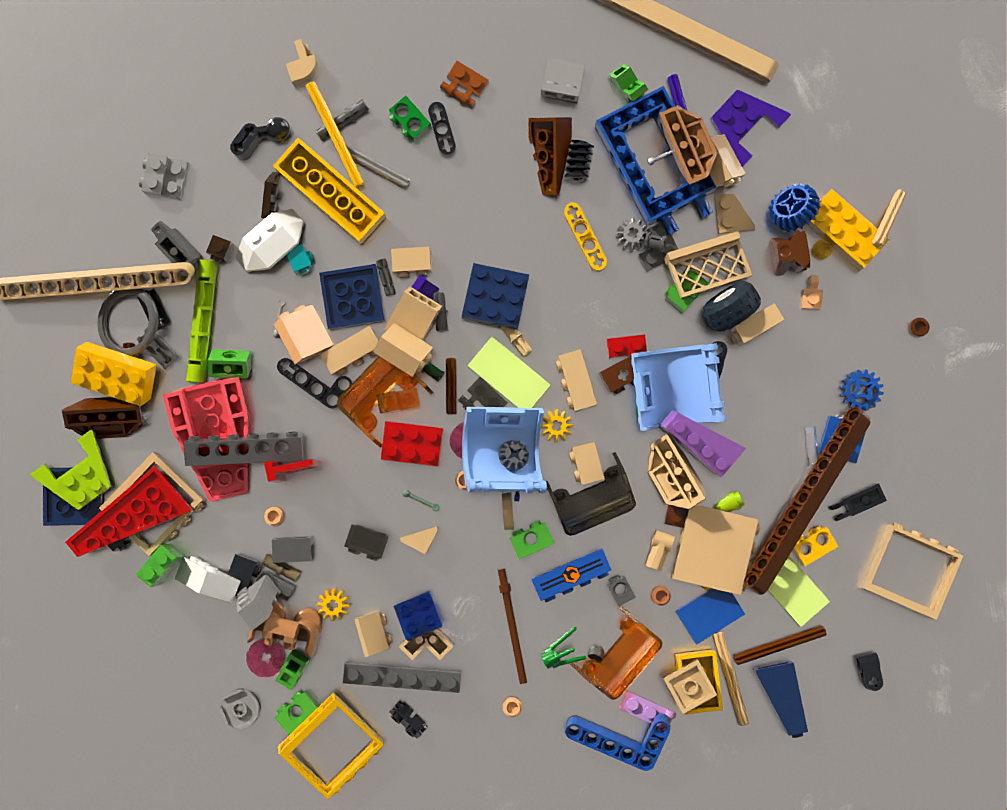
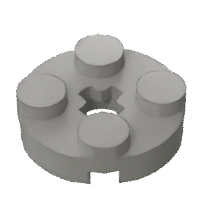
[220,689,260,729]

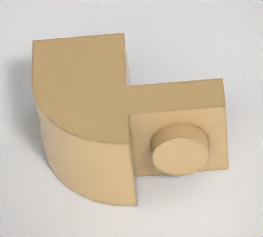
[286,39,317,86]

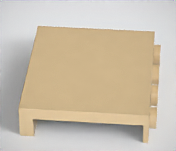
[671,505,760,595]

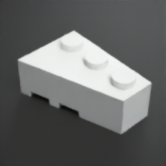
[175,556,240,603]

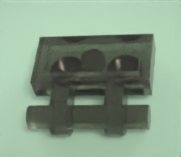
[458,377,508,410]

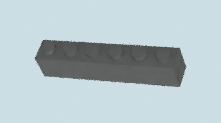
[343,662,462,693]

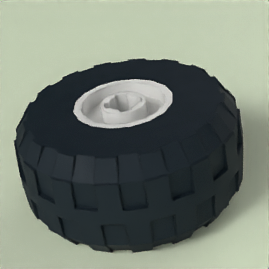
[703,281,761,332]

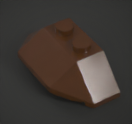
[62,397,143,439]

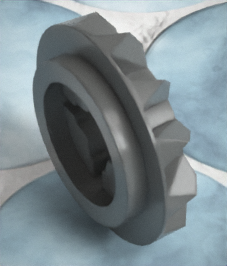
[498,440,529,470]

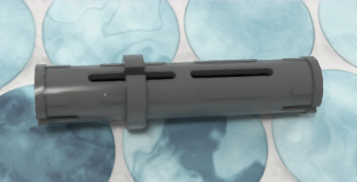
[315,99,369,141]

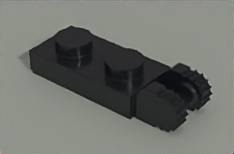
[830,483,887,521]

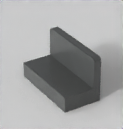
[272,536,313,563]

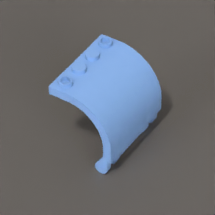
[631,343,726,431]
[462,407,547,493]

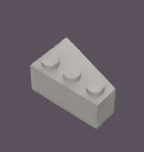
[236,574,281,630]

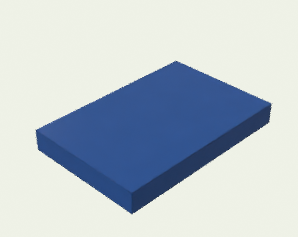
[675,588,745,645]

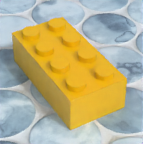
[806,189,890,271]
[71,342,157,406]

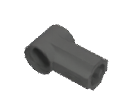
[256,571,295,601]

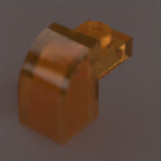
[376,388,420,414]

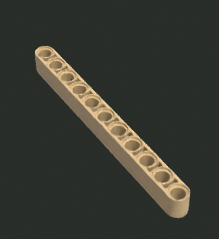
[600,0,779,82]
[0,262,195,300]

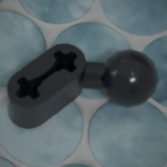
[230,117,290,160]

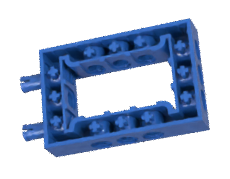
[595,86,717,235]

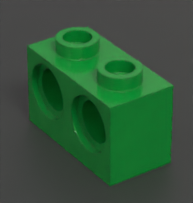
[389,95,432,142]

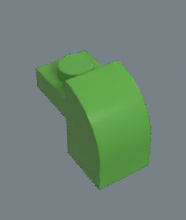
[609,64,649,103]
[275,650,310,691]

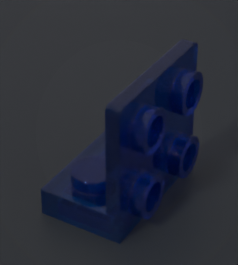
[393,591,443,641]

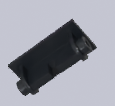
[137,288,171,329]
[389,701,428,739]

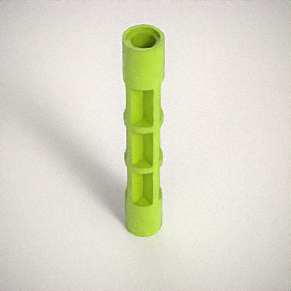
[186,260,218,383]

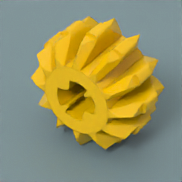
[541,409,573,442]
[317,588,350,622]

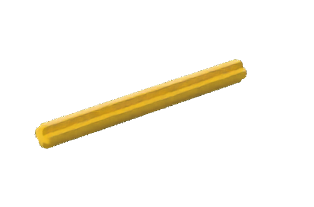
[306,81,364,187]

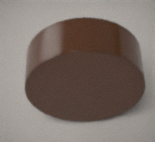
[909,317,930,337]

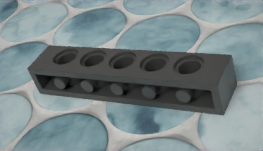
[183,431,304,466]

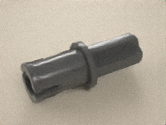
[433,292,448,331]

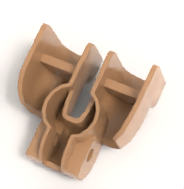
[247,600,324,658]

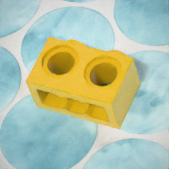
[793,525,838,566]

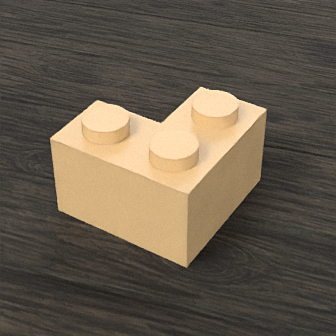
[399,618,454,660]

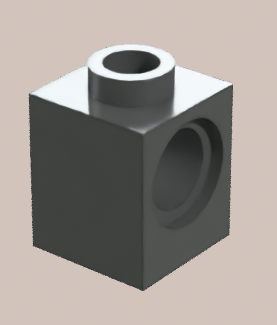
[607,575,636,606]

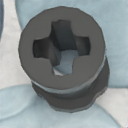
[644,232,667,253]

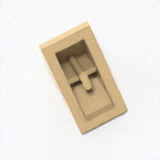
[400,526,439,554]

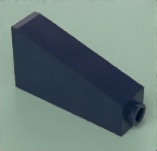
[753,661,808,738]

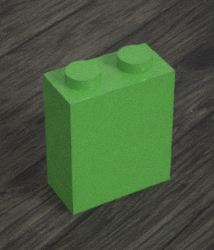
[136,544,185,587]

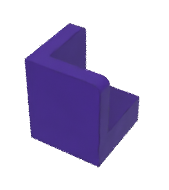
[412,274,439,300]

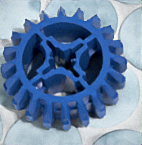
[769,183,821,232]

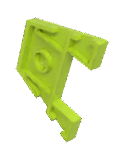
[30,430,111,510]

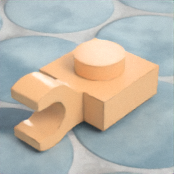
[802,275,823,309]

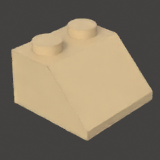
[354,610,392,657]

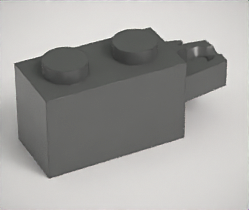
[151,221,201,272]

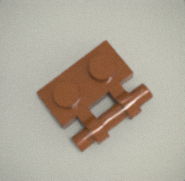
[440,61,489,107]

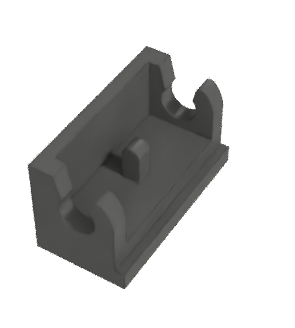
[137,327,179,369]

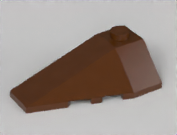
[529,117,572,195]

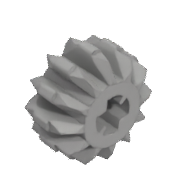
[616,218,648,251]

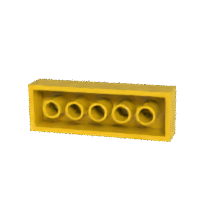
[273,138,386,244]

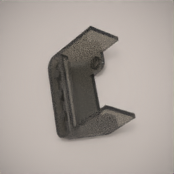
[546,452,636,536]

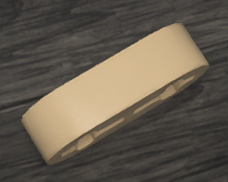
[502,493,514,530]

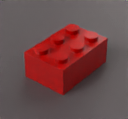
[381,421,444,467]

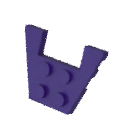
[711,89,791,167]

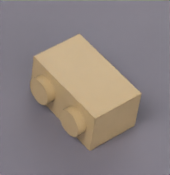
[391,247,432,277]
[569,442,604,485]

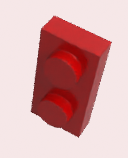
[607,334,647,358]

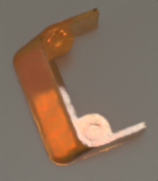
[337,356,434,448]
[570,605,663,700]

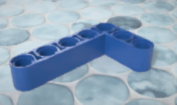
[565,714,671,771]

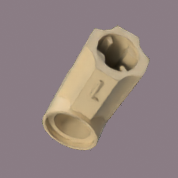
[645,530,675,571]

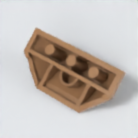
[659,106,717,185]

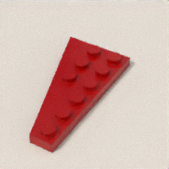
[65,466,193,557]

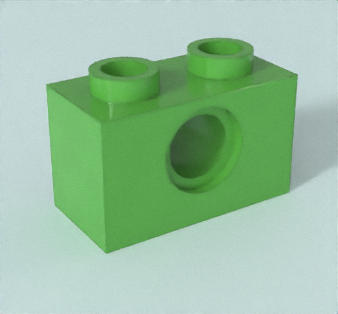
[208,349,252,379]
[510,520,555,560]
[275,690,320,735]

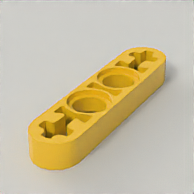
[564,202,607,271]

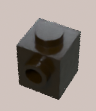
[206,235,234,263]

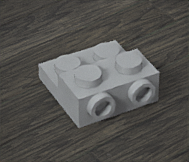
[139,153,189,200]

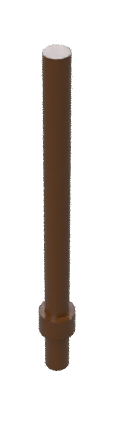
[498,569,527,684]

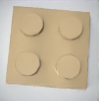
[663,660,717,714]

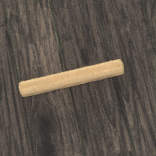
[872,189,906,248]

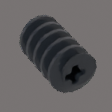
[564,140,594,182]

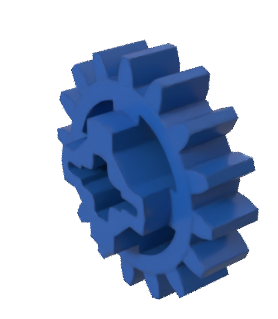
[841,369,884,411]

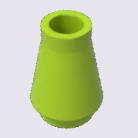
[715,491,745,512]

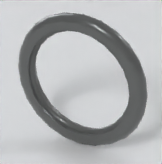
[97,288,158,357]

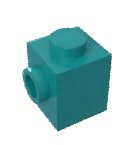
[286,244,315,276]

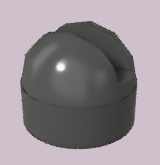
[588,645,604,662]

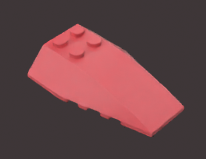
[163,377,248,502]

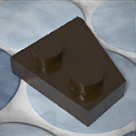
[261,172,280,219]

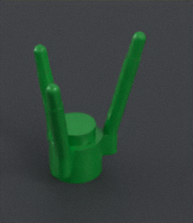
[541,627,586,669]

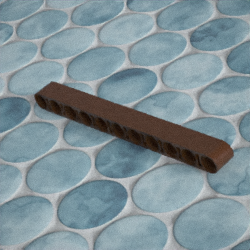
[744,407,871,595]

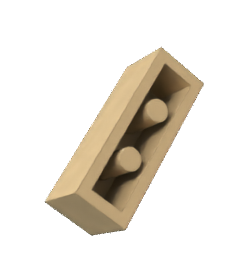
[320,326,379,377]
[556,349,597,412]

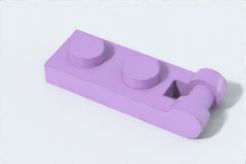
[619,691,677,728]

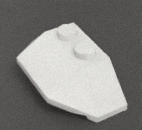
[235,209,305,272]

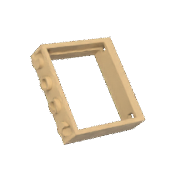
[99,452,206,556]
[861,523,963,620]

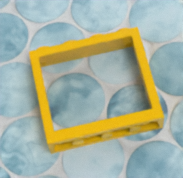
[277,692,384,799]

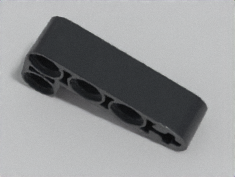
[277,358,354,410]

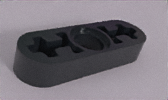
[428,102,456,157]

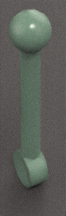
[403,490,439,511]

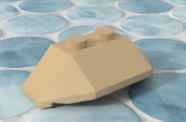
[648,434,706,509]

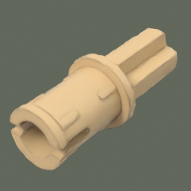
[501,327,532,356]

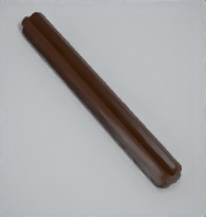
[734,626,827,665]

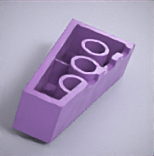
[660,411,746,477]

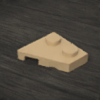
[714,193,756,234]

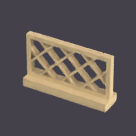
[664,231,752,299]

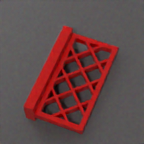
[264,459,322,483]

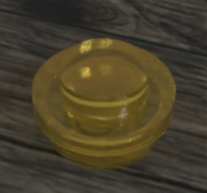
[813,239,833,259]

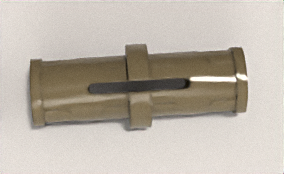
[261,554,301,582]

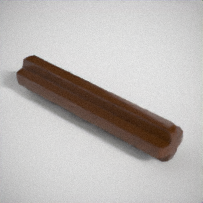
[446,358,457,414]

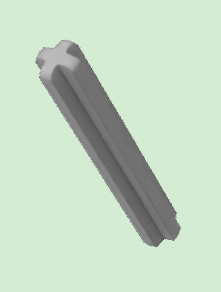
[346,145,410,188]

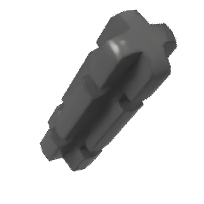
[376,259,395,296]

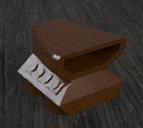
[769,230,811,276]

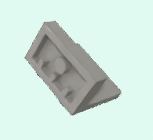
[541,58,585,102]

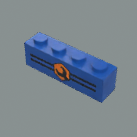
[531,548,612,603]

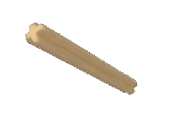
[713,631,749,726]

